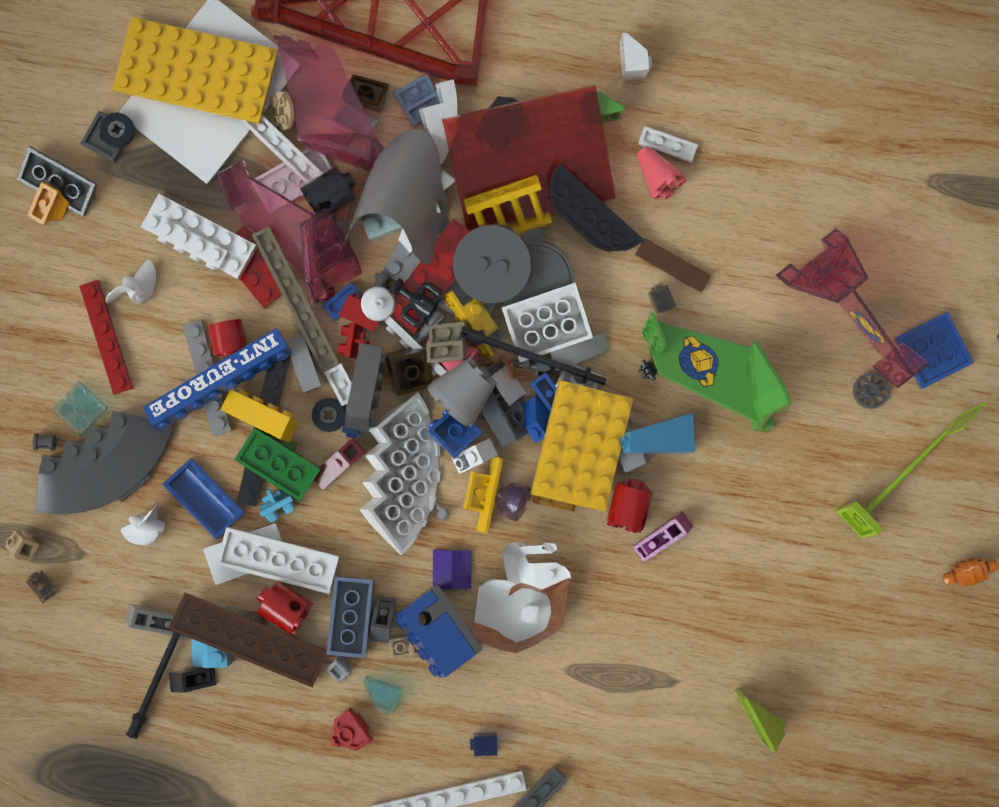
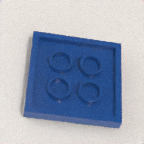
[895,312,974,389]

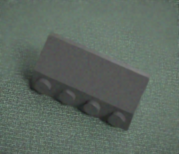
[482,361,528,448]

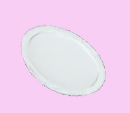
[361,286,396,321]

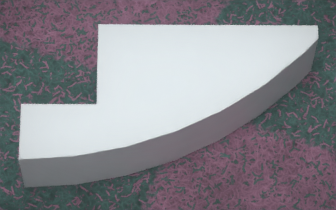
[419,79,458,164]

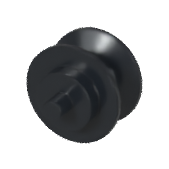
[638,359,658,381]

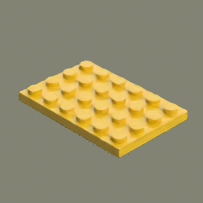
[530,380,633,512]

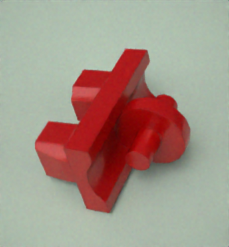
[337,323,370,359]

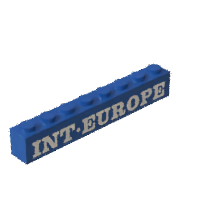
[143,328,293,431]

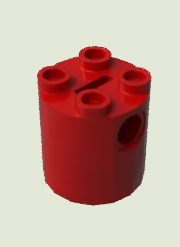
[606,479,653,533]
[257,581,313,636]

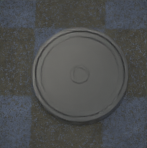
[453,223,532,303]
[504,239,574,306]

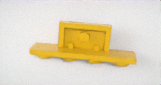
[443,291,498,358]
[463,457,503,534]

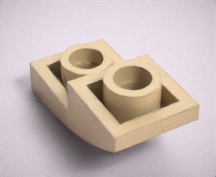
[388,636,419,659]

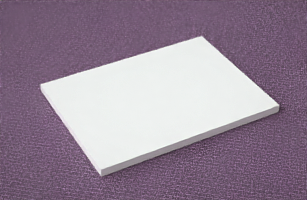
[119,0,302,185]

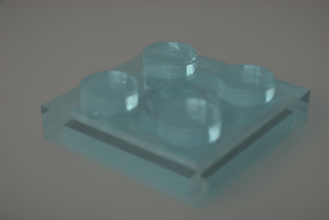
[52,381,108,436]

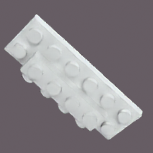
[141,194,258,280]

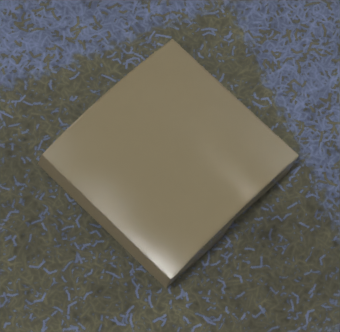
[426,322,467,363]

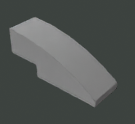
[550,331,609,371]
[286,334,323,393]

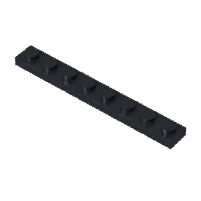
[237,357,290,506]

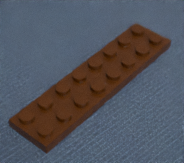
[168,592,327,688]

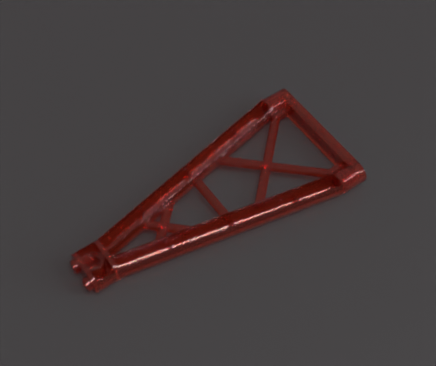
[251,0,488,86]

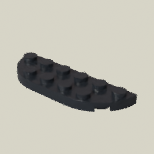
[549,162,644,252]

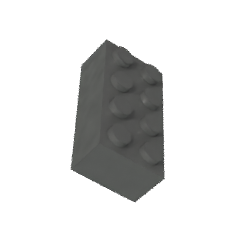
[345,343,386,432]

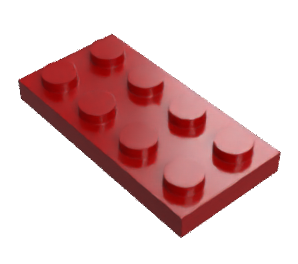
[235,225,282,308]

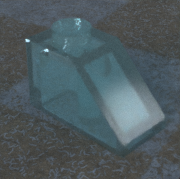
[363,676,402,715]

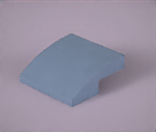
[393,74,440,126]

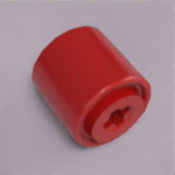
[207,319,247,358]

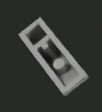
[124,604,186,638]

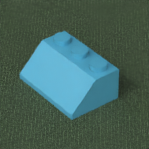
[191,606,232,668]

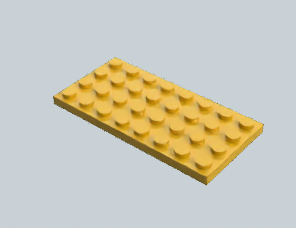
[112,17,279,125]

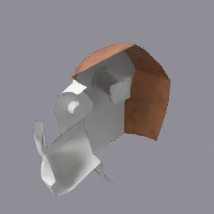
[473,542,571,653]

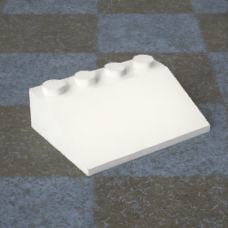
[501,283,593,362]

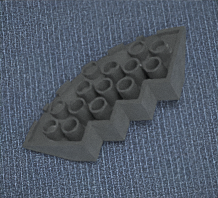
[36,411,174,514]

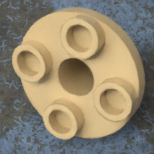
[270,91,304,130]

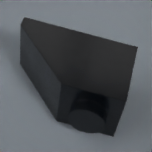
[169,667,216,693]

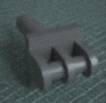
[511,359,554,377]

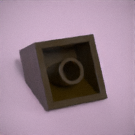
[386,349,433,396]

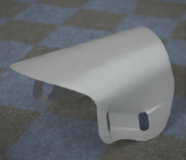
[343,129,448,265]

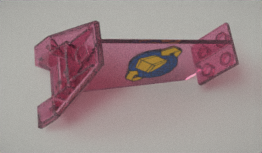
[776,228,929,388]

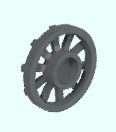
[852,373,890,409]

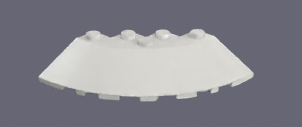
[359,392,441,555]

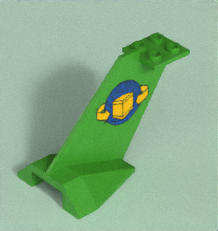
[642,312,792,433]

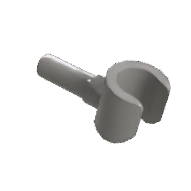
[434,500,449,521]

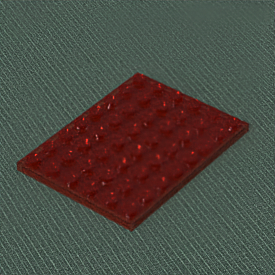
[442,85,616,231]

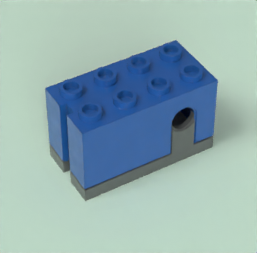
[394,585,483,678]

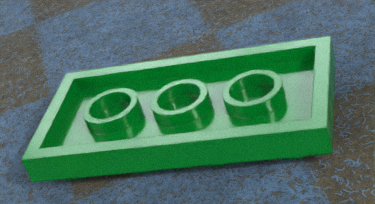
[234,427,321,501]

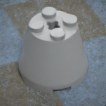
[427,356,498,427]

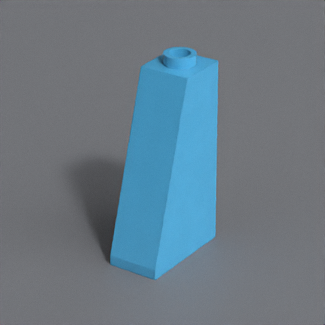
[621,414,695,454]

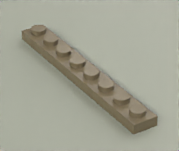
[252,226,339,373]

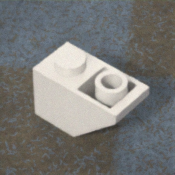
[451,438,498,474]

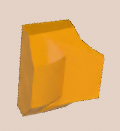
[27,181,69,225]

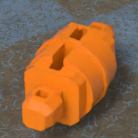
[942,557,998,587]

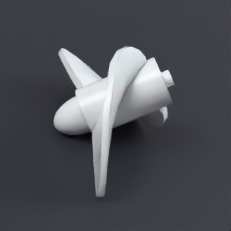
[106,260,156,304]
[121,503,165,545]

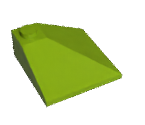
[734,688,785,753]

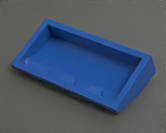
[162,458,245,541]

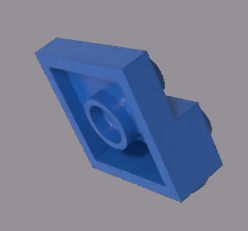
[428,409,483,459]

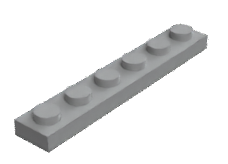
[183,320,232,436]

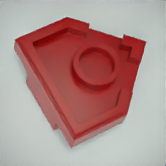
[331,707,373,751]

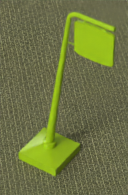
[836,403,987,539]

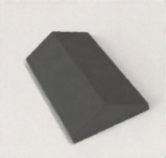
[17,146,97,217]

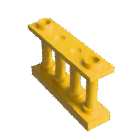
[464,175,552,234]

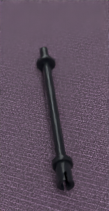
[459,325,607,386]
[126,595,194,739]

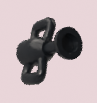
[389,278,443,328]

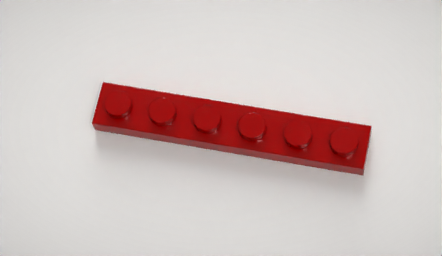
[79,280,133,395]

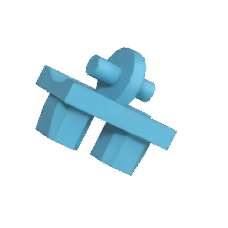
[259,488,295,523]

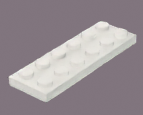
[216,527,339,594]

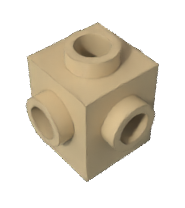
[5,530,39,561]

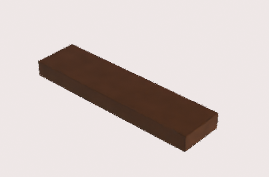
[635,238,711,293]

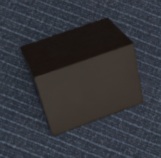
[342,74,389,113]

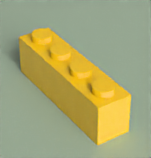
[221,389,300,442]

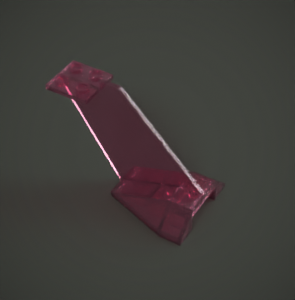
[273,34,384,172]
[216,160,362,305]

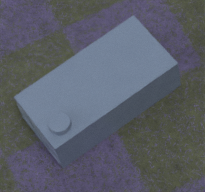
[326,576,375,658]

